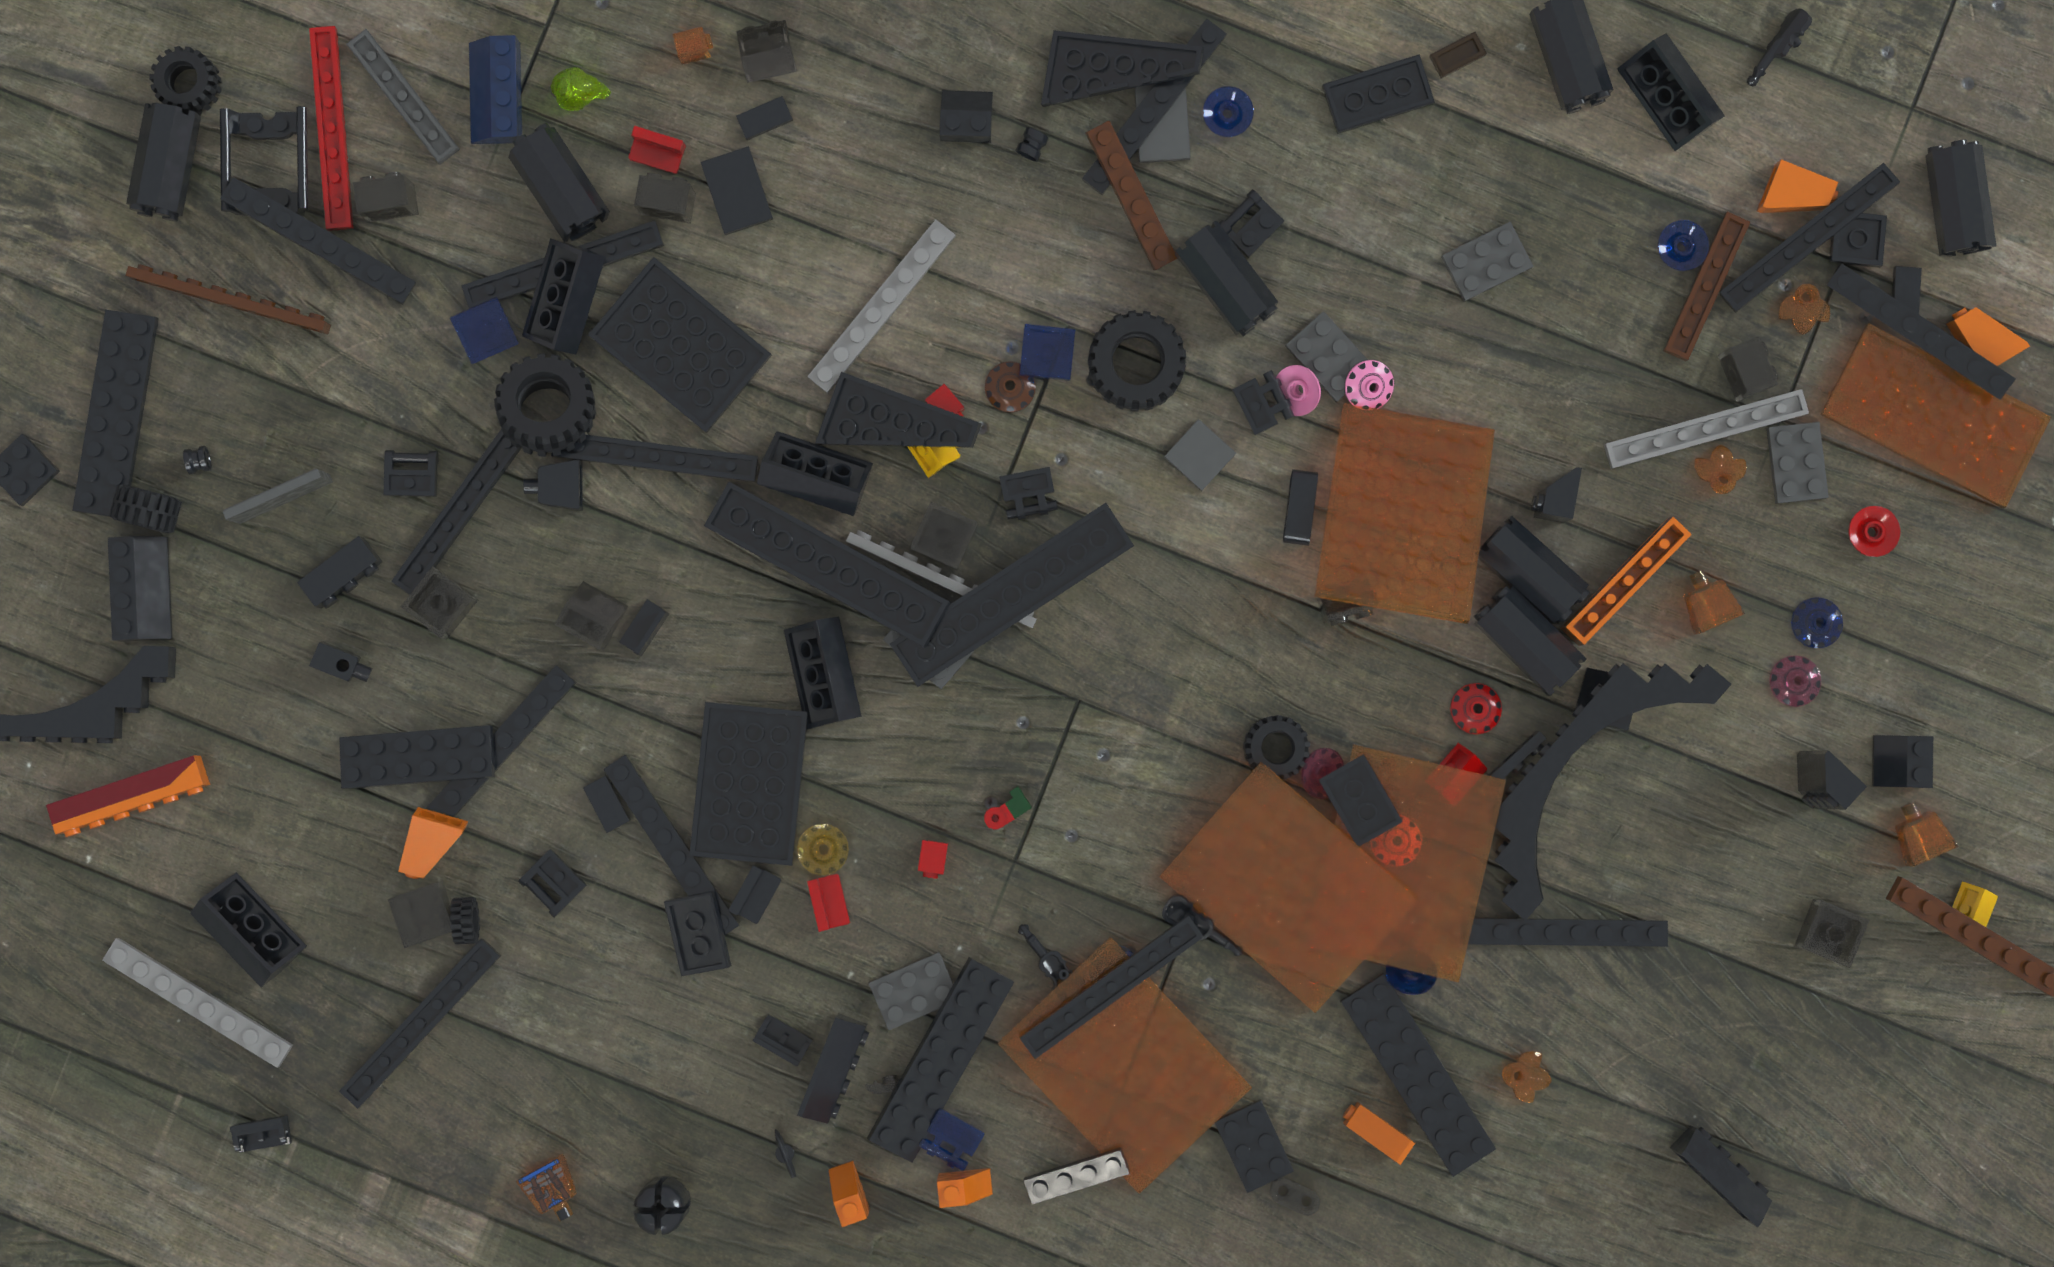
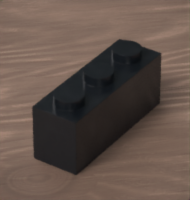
[297,536,382,609]

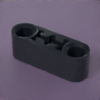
[1283,469,1318,546]

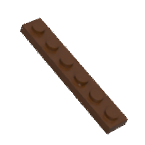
[1085,120,1178,270]
[1663,211,1750,361]

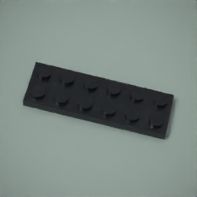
[339,725,495,789]

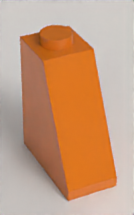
[1757,159,1838,213]
[1946,307,2030,366]
[398,807,468,879]
[1343,1102,1415,1165]
[829,1161,870,1227]
[937,1168,993,1208]

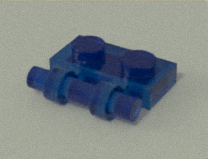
[919,1108,985,1171]

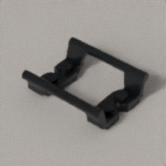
[220,106,308,216]

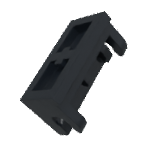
[752,1014,813,1066]
[230,1115,292,1153]

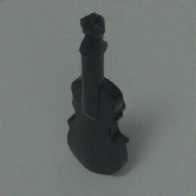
[1747,8,1812,87]
[1162,894,1244,956]
[1018,924,1086,1002]

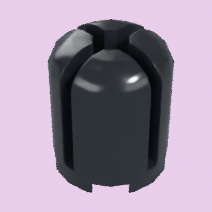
[633,1176,691,1235]

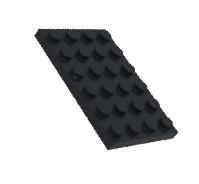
[588,257,772,433]
[689,702,808,866]

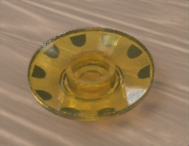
[797,824,849,875]

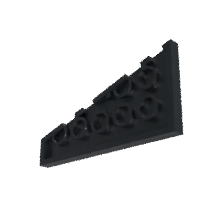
[1041,30,1204,107]
[815,372,982,448]

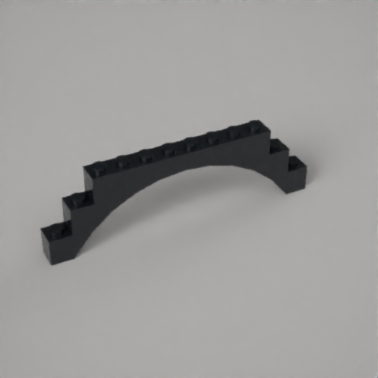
[0,646,176,743]
[1487,663,1732,921]

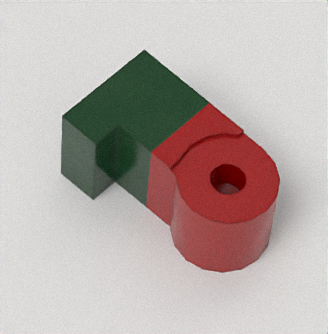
[984,786,1032,829]

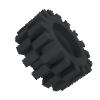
[450,897,480,945]

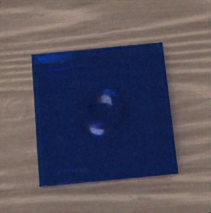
[450,296,519,364]
[1019,324,1076,381]

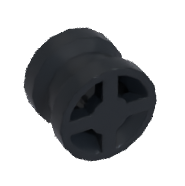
[183,446,212,475]

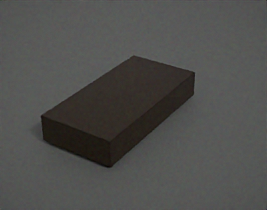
[1429,32,1487,79]

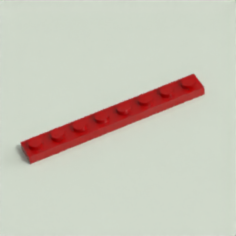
[309,26,354,231]

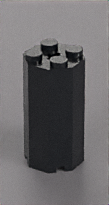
[1529,0,1614,114]
[126,103,201,222]
[508,123,610,242]
[1926,140,1997,257]
[1175,220,1278,337]
[1475,516,1590,624]
[1473,586,1587,696]

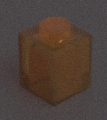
[673,27,714,65]

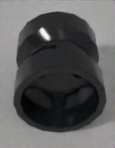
[1015,127,1049,162]

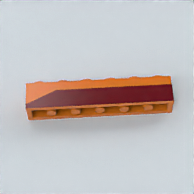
[1560,517,1692,646]
[46,755,210,837]

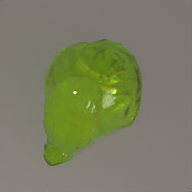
[550,67,611,111]

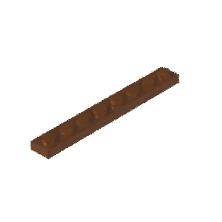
[125,264,331,335]
[1886,876,2054,997]

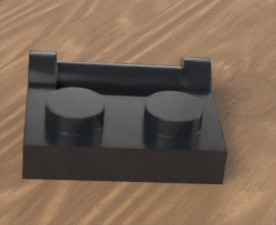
[1219,189,1285,259]
[383,450,439,497]
[518,849,587,918]

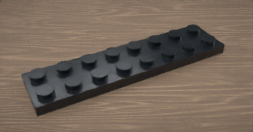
[72,309,159,517]
[867,957,1014,1163]
[1340,973,1496,1177]

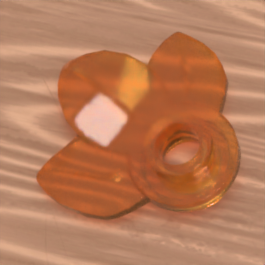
[1778,284,1830,335]
[1695,445,1747,494]
[1502,1051,1552,1103]

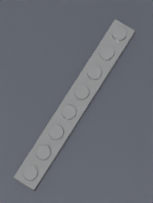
[807,219,956,394]
[1604,389,1809,469]
[846,530,1037,628]
[102,938,293,1068]

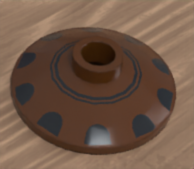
[985,362,1036,413]

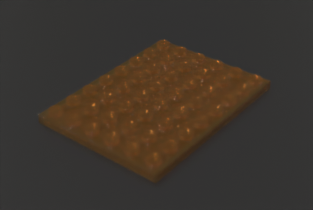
[1314,403,1495,624]
[1307,744,1506,983]
[1159,762,1418,1013]
[998,936,1252,1194]

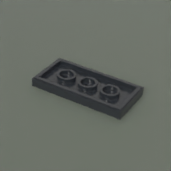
[1322,54,1435,134]

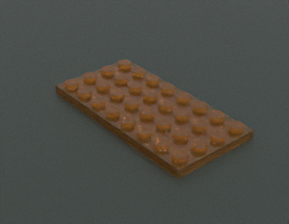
[1820,324,2052,508]

